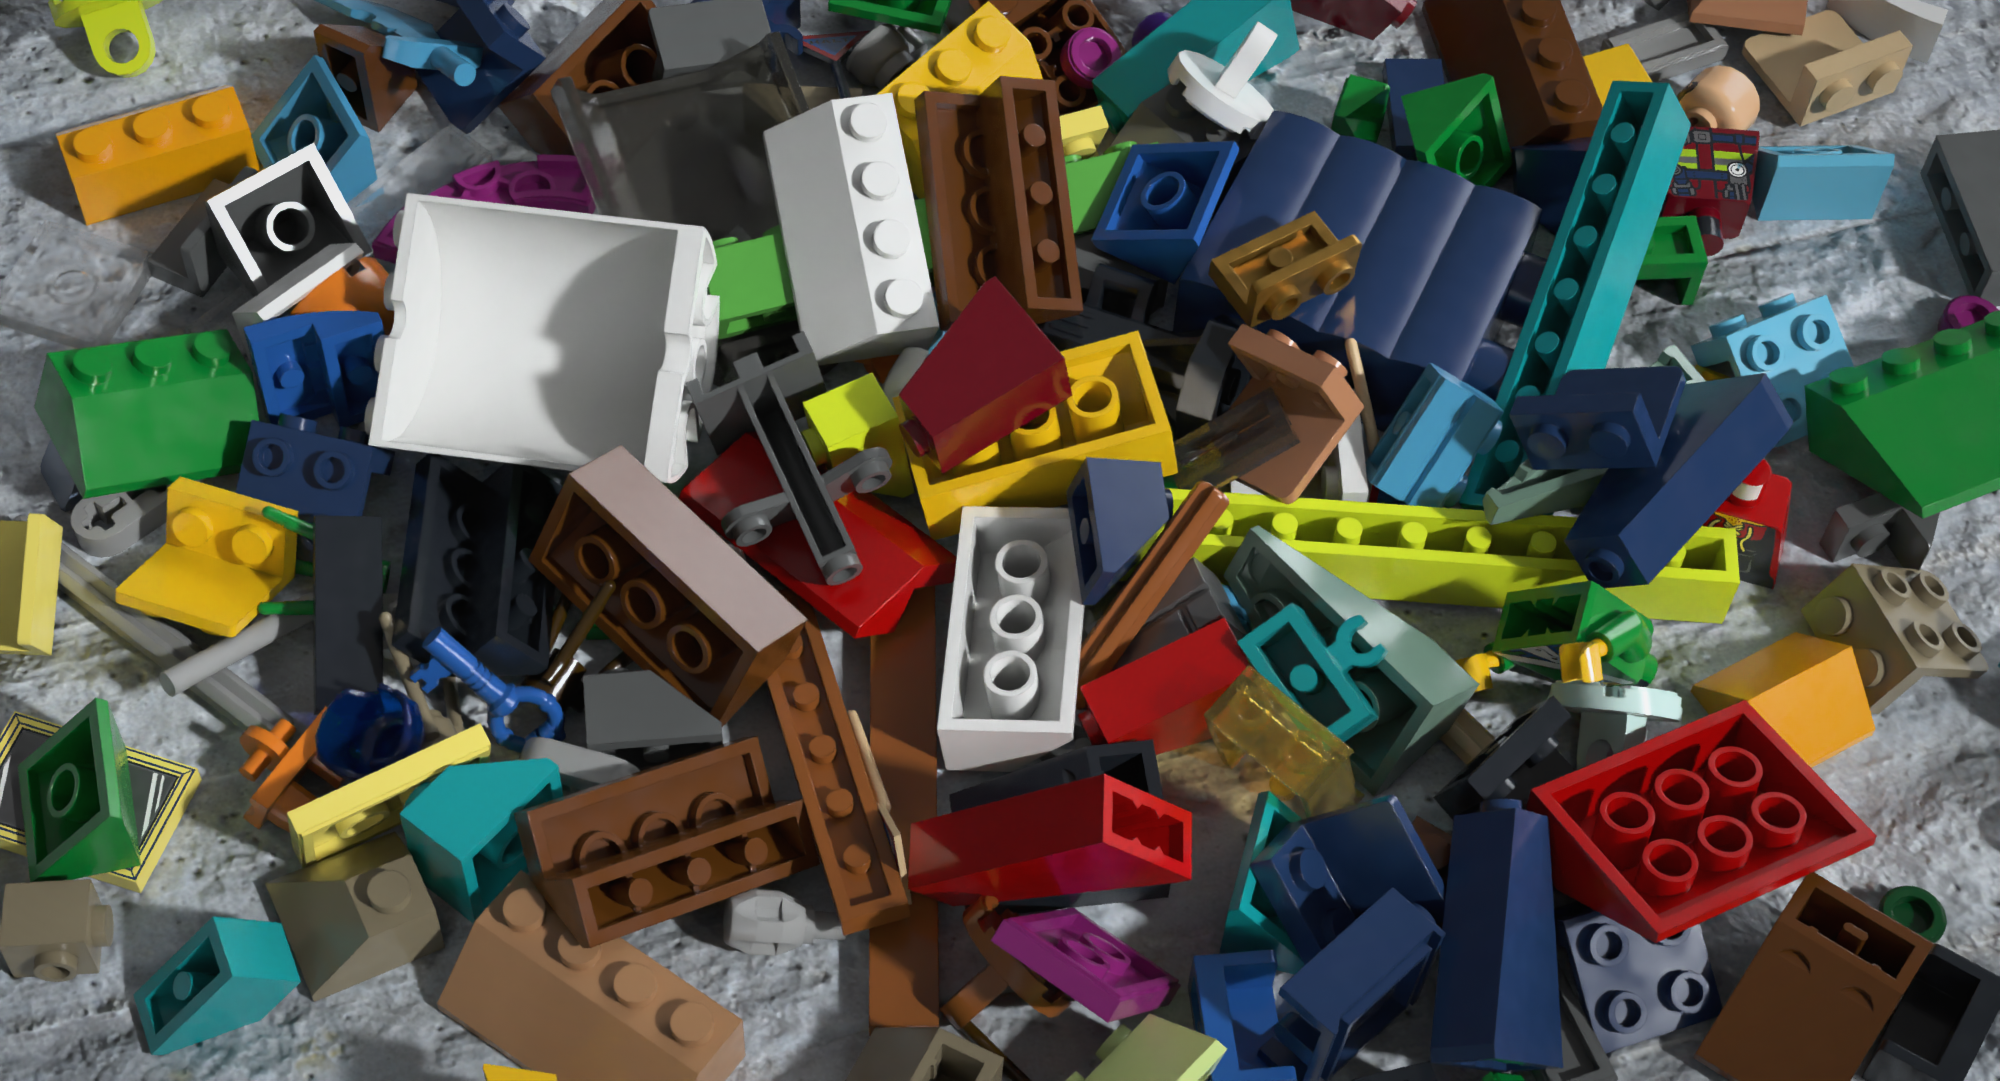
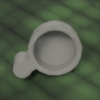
[846,23,927,90]

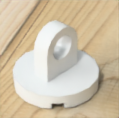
[1167,21,1278,139]

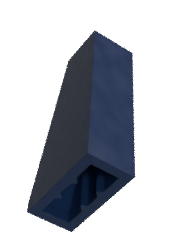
[1564,373,1794,588]
[1430,799,1563,1073]

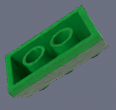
[34,329,259,499]

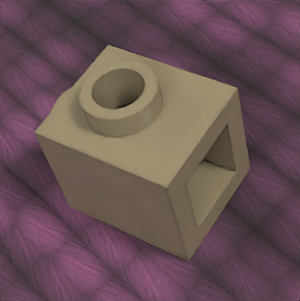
[0,879,114,982]

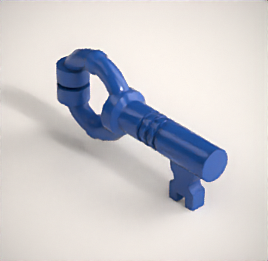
[409,626,566,753]

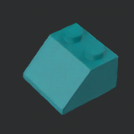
[399,758,563,924]

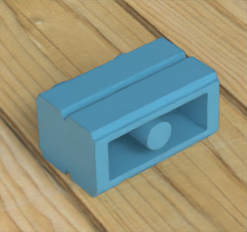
[1365,362,1504,508]

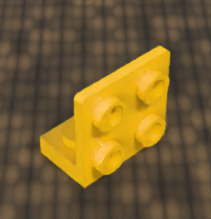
[115,476,298,637]

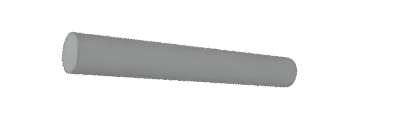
[159,591,313,697]

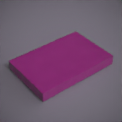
[991,907,1181,1023]

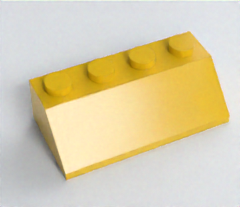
[893,330,1178,540]

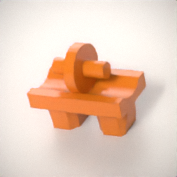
[239,706,362,832]

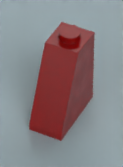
[1077,617,1265,755]

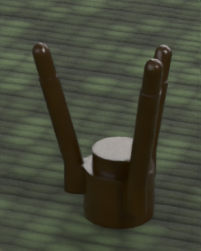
[520,580,633,714]

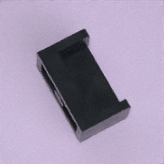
[1861,943,2000,1081]

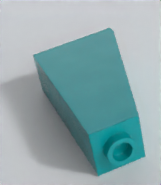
[1092,0,1300,135]

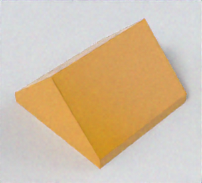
[1690,632,1876,768]

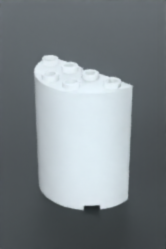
[364,193,720,484]

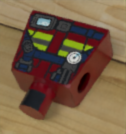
[1659,126,1760,257]

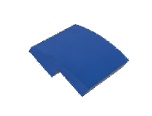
[243,311,385,427]

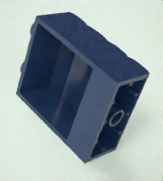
[1173,111,1547,432]

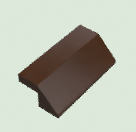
[914,76,1083,331]
[513,736,820,948]

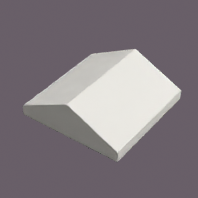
[232,243,364,363]

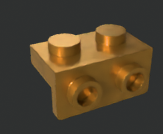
[1208,211,1362,328]

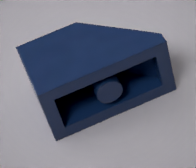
[1066,457,1173,605]

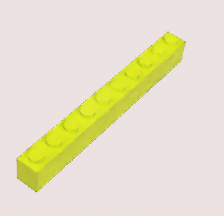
[1119,488,1740,624]

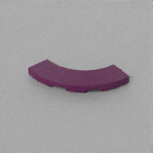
[372,154,613,264]

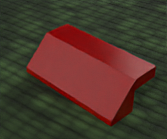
[678,431,957,639]

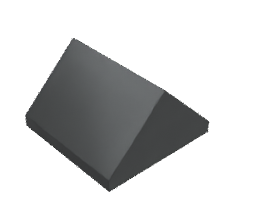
[204,143,373,297]

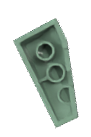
[1224,525,1479,797]

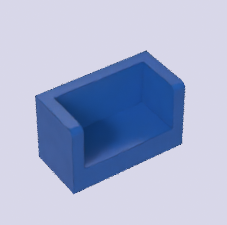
[1187,950,1297,1081]

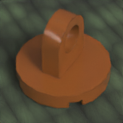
[939,896,1075,1030]

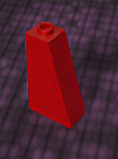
[908,774,1192,907]

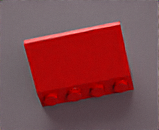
[1526,700,1877,943]

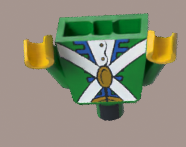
[1455,581,1658,692]

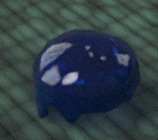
[314,683,426,782]

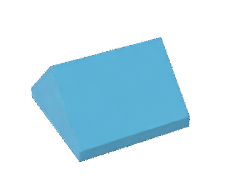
[1752,145,1895,221]

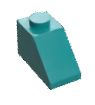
[133,916,301,1055]

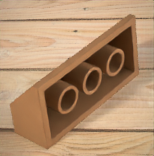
[437,870,746,1081]

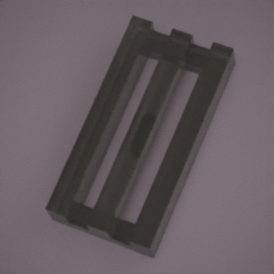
[1173,386,1300,490]

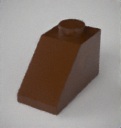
[313,24,418,133]

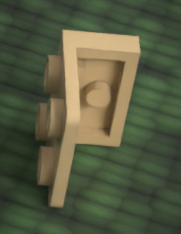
[1742,10,1913,127]

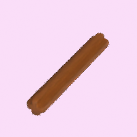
[1076,480,1229,710]

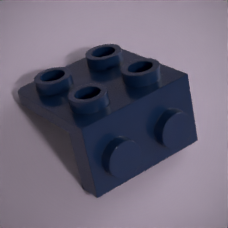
[415,0,546,134]
[1509,366,1686,470]
[235,413,395,563]

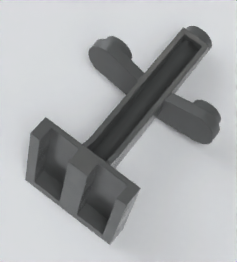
[685,331,893,585]

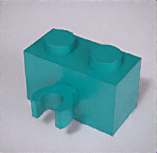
[1237,603,1388,756]

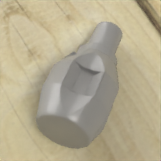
[723,889,847,956]

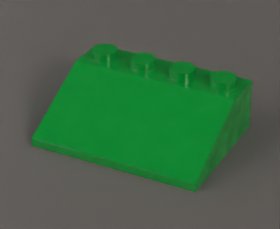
[1804,310,2000,519]

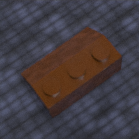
[498,0,693,179]

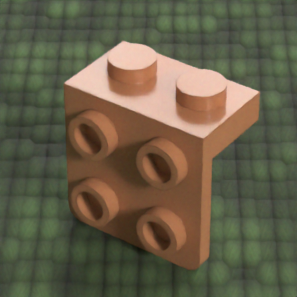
[1199,324,1365,504]

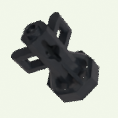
[1036,263,1257,447]

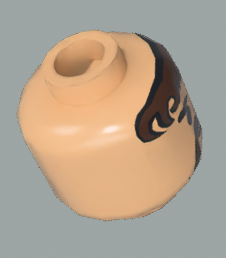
[1677,65,1760,130]

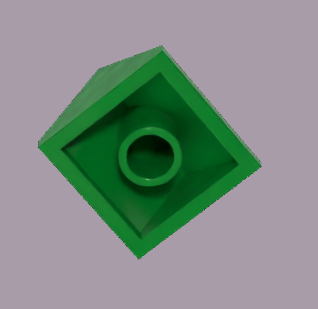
[1401,73,1512,187]
[18,697,141,882]

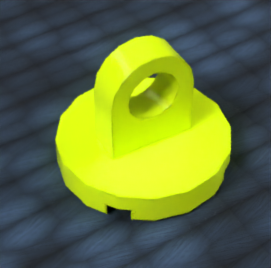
[48,0,163,78]

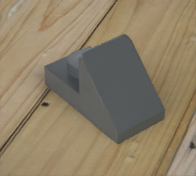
[1819,492,1940,570]

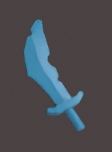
[314,0,484,86]

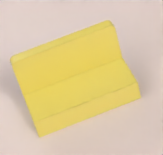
[0,513,63,656]

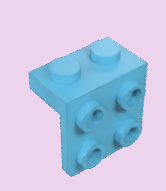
[1691,293,1854,448]

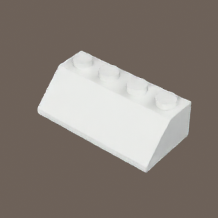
[763,93,939,365]
[937,506,1085,772]

